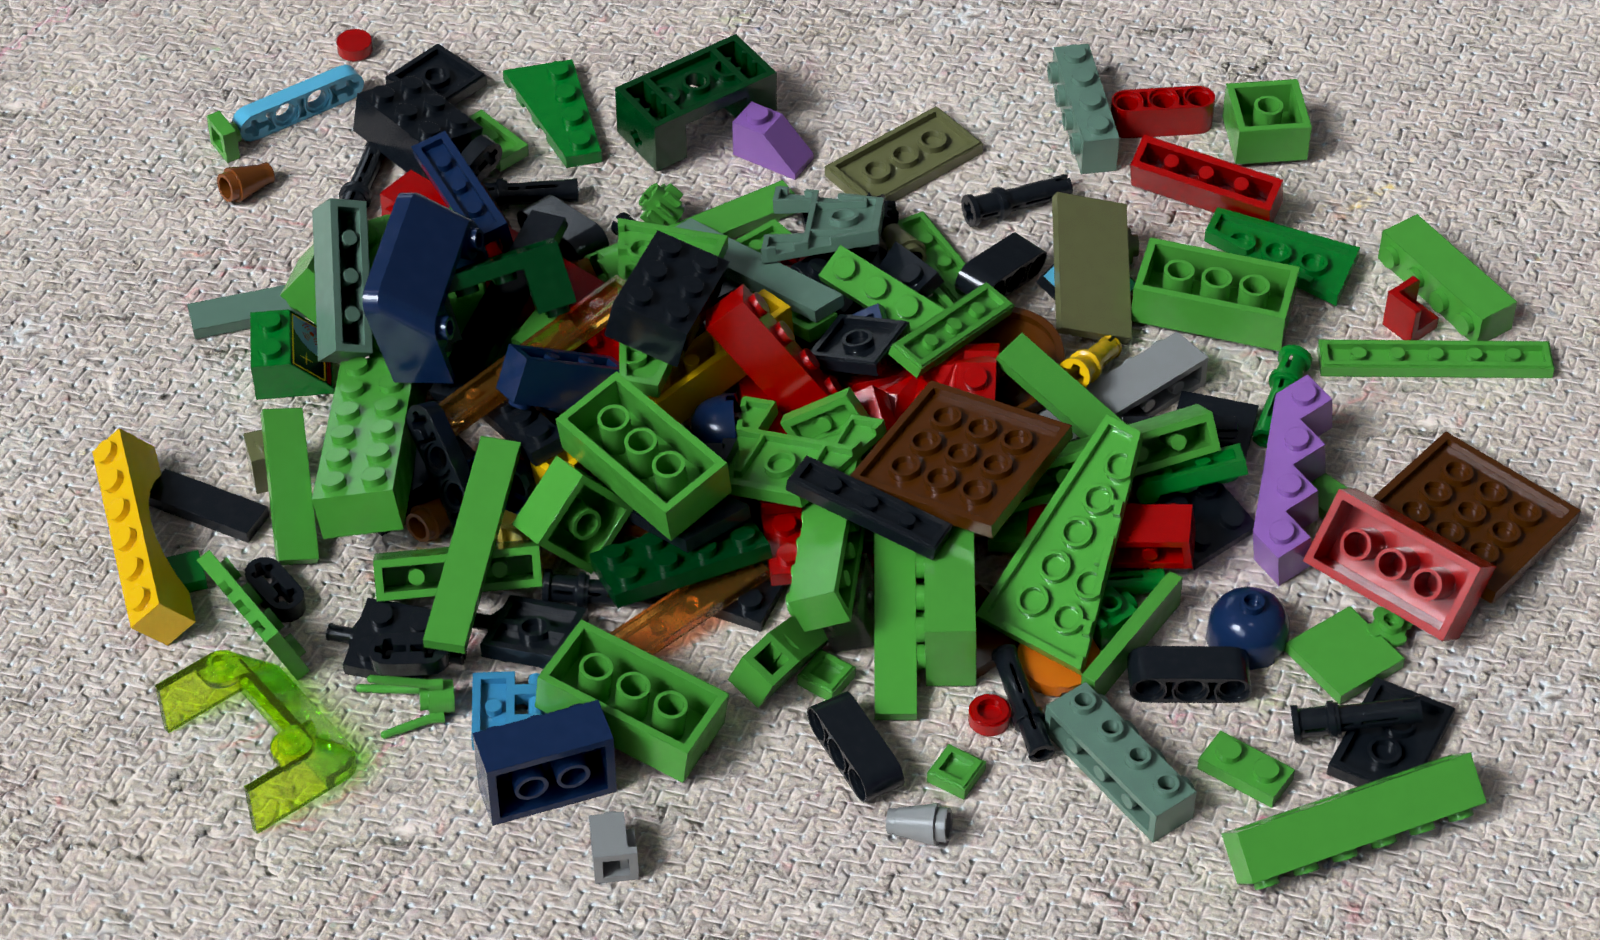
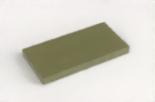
[825,106,983,201]
[1052,192,1132,345]

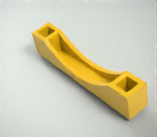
[92,428,196,646]

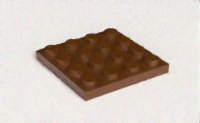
[850,380,1073,538]
[1373,432,1581,604]

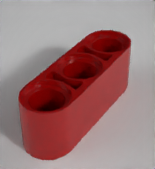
[1111,86,1215,138]

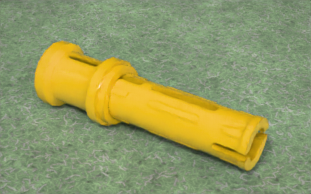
[1060,335,1122,388]

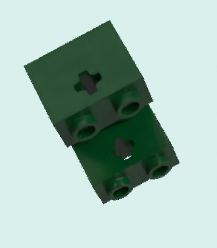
[615,34,777,172]
[444,237,577,353]

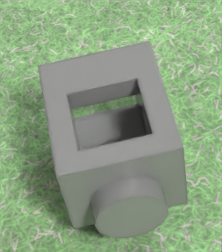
[589,811,639,884]

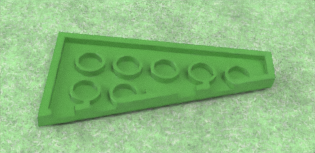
[618,218,728,398]
[976,414,1143,676]

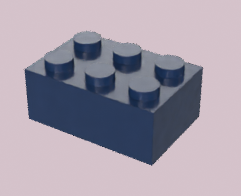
[472,700,617,826]

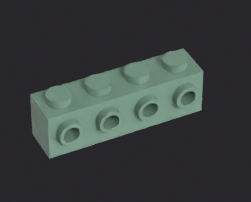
[1047,44,1120,174]
[312,198,373,363]
[1044,682,1197,843]

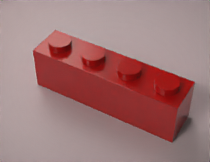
[1130,134,1283,223]
[705,284,843,414]
[1025,503,1196,569]

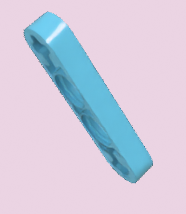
[232,64,364,142]

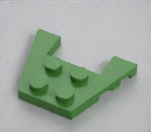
[728,396,887,508]

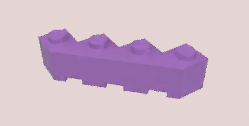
[1253,374,1332,586]

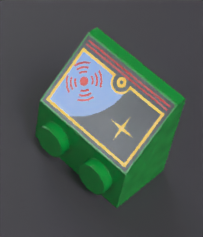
[250,309,334,400]

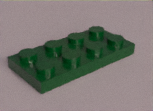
[589,518,772,608]

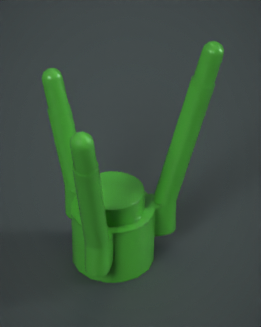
[356,675,455,739]

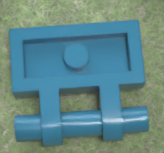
[471,671,545,750]

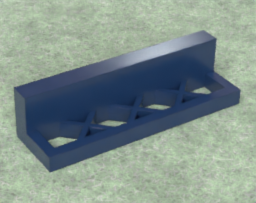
[411,131,513,253]

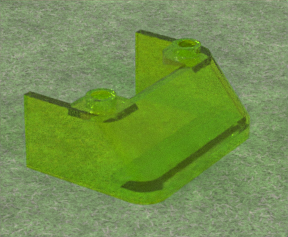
[155,650,357,834]

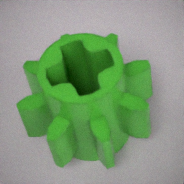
[639,183,685,226]

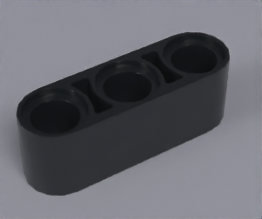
[517,195,609,260]
[955,232,1047,297]
[1127,646,1252,703]
[807,691,904,803]

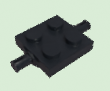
[473,595,589,669]
[326,598,467,679]

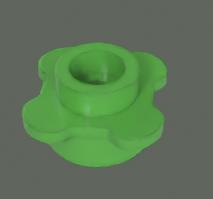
[1367,607,1413,648]

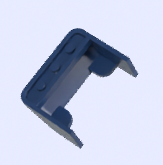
[363,193,489,383]

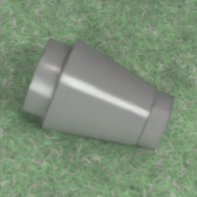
[886,803,953,847]

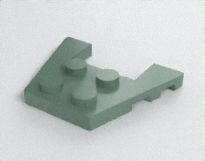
[761,186,885,263]

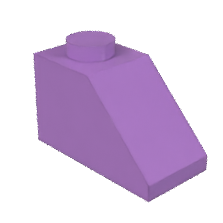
[732,101,814,180]

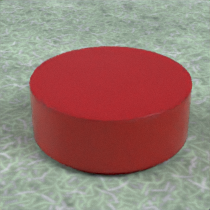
[336,29,373,61]
[968,694,1011,736]

